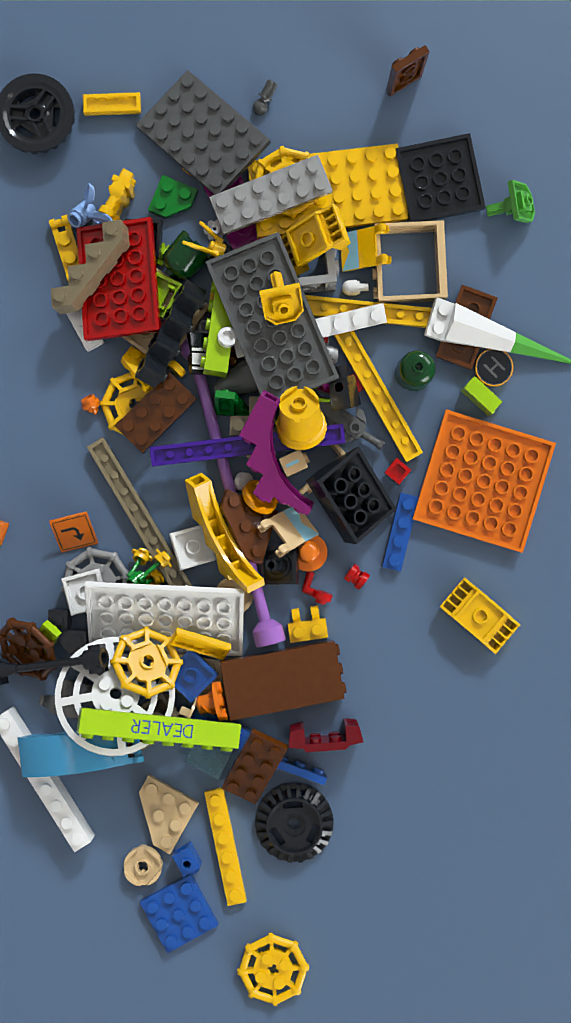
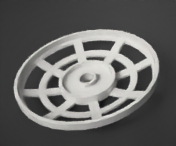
[55,637,175,756]

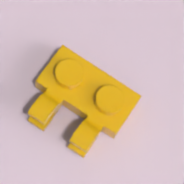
[288,605,328,643]

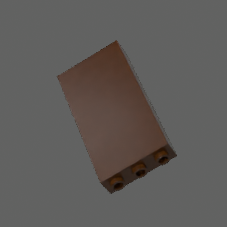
[219,640,347,721]

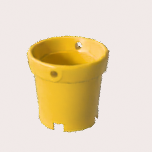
[275,386,327,450]

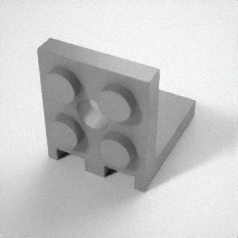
[298,248,339,294]

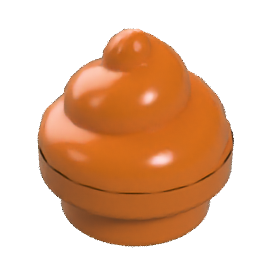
[80,394,100,415]

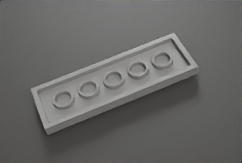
[209,155,333,235]

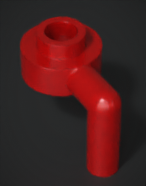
[302,571,333,605]

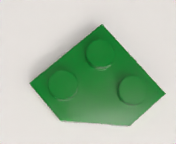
[148,175,198,219]

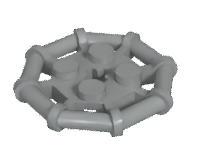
[61,547,128,614]

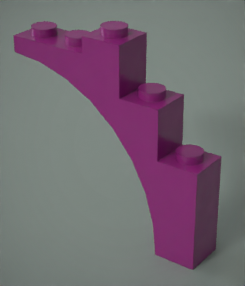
[239,390,314,515]

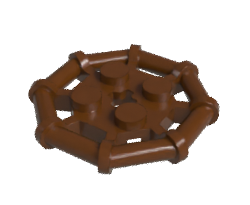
[0,617,57,681]

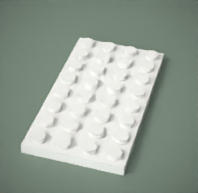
[85,582,244,656]

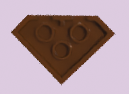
[219,489,278,565]

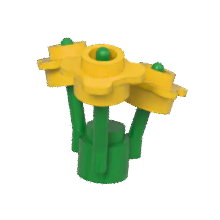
[126,548,172,585]

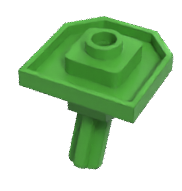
[486,180,535,223]

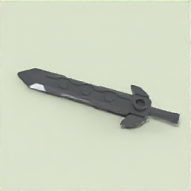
[313,390,385,450]

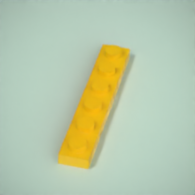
[204,787,247,906]

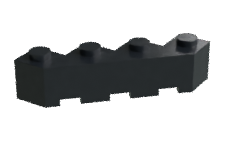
[135,279,206,388]
[48,608,126,692]

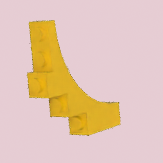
[185,473,265,593]

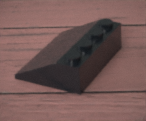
[306,447,397,544]

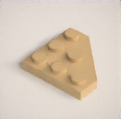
[139,774,199,854]

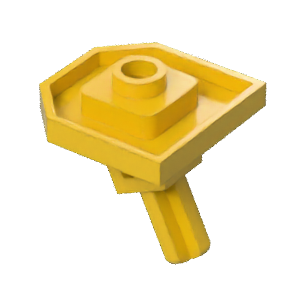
[259,271,304,325]

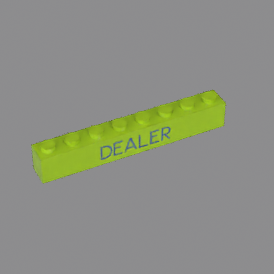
[76,707,241,752]

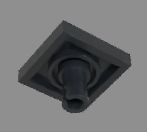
[260,546,299,585]

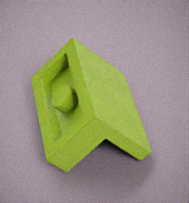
[461,376,502,416]

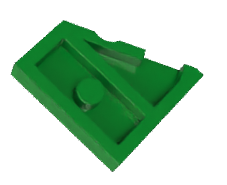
[215,390,249,416]

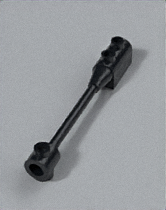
[0,644,109,685]

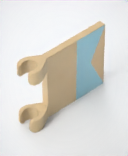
[257,507,319,558]

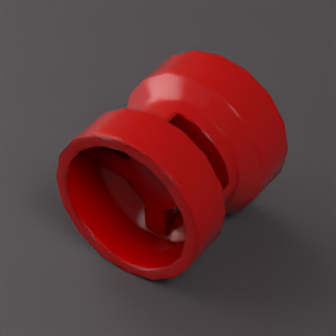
[343,563,370,590]

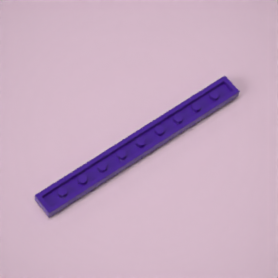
[150,424,346,467]

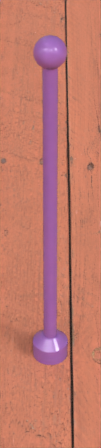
[180,339,286,648]

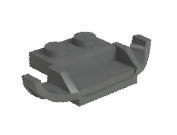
[39,679,95,720]

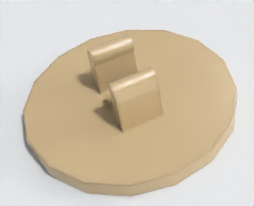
[178,697,197,718]

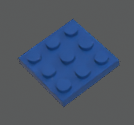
[140,874,218,954]

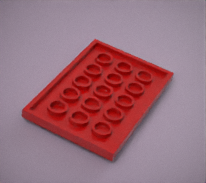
[77,217,161,341]

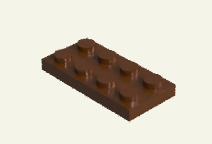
[435,285,498,370]
[115,372,197,453]
[221,728,288,805]

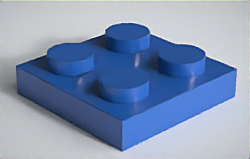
[169,650,219,703]

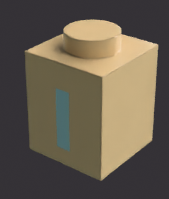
[279,450,310,477]

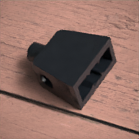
[329,365,361,411]

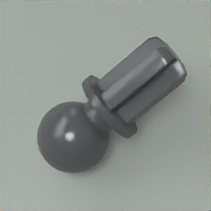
[253,79,278,115]

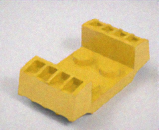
[281,204,351,275]
[439,577,520,654]

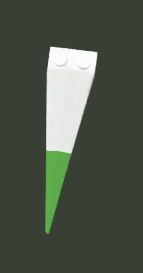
[424,298,571,364]

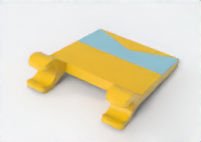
[341,223,391,272]

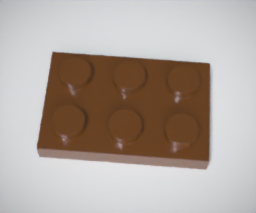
[386,45,430,97]

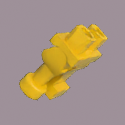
[98,168,136,221]

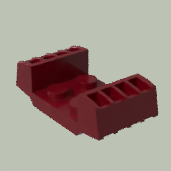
[288,718,363,752]

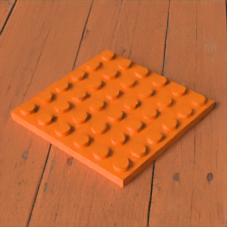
[412,409,556,553]

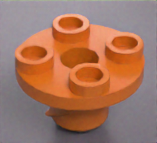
[298,536,328,571]
[196,681,228,722]

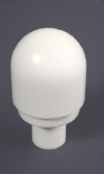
[342,280,369,296]

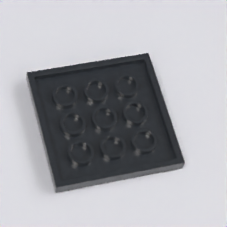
[395,133,486,222]

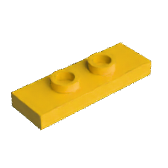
[83,92,141,116]
[169,628,231,660]

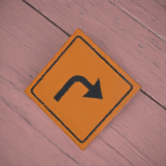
[49,511,98,553]

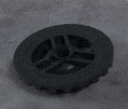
[0,73,75,154]
[255,782,334,863]

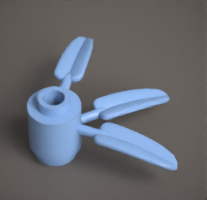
[68,183,113,228]

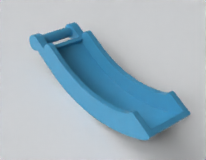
[17,730,144,777]

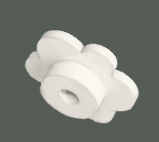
[204,220,223,240]

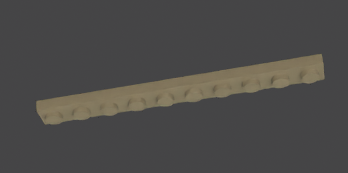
[87,437,193,586]

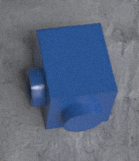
[172,841,202,877]

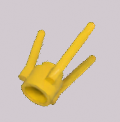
[182,221,226,257]

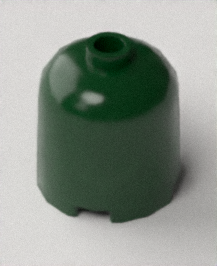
[162,230,211,281]
[395,351,435,391]

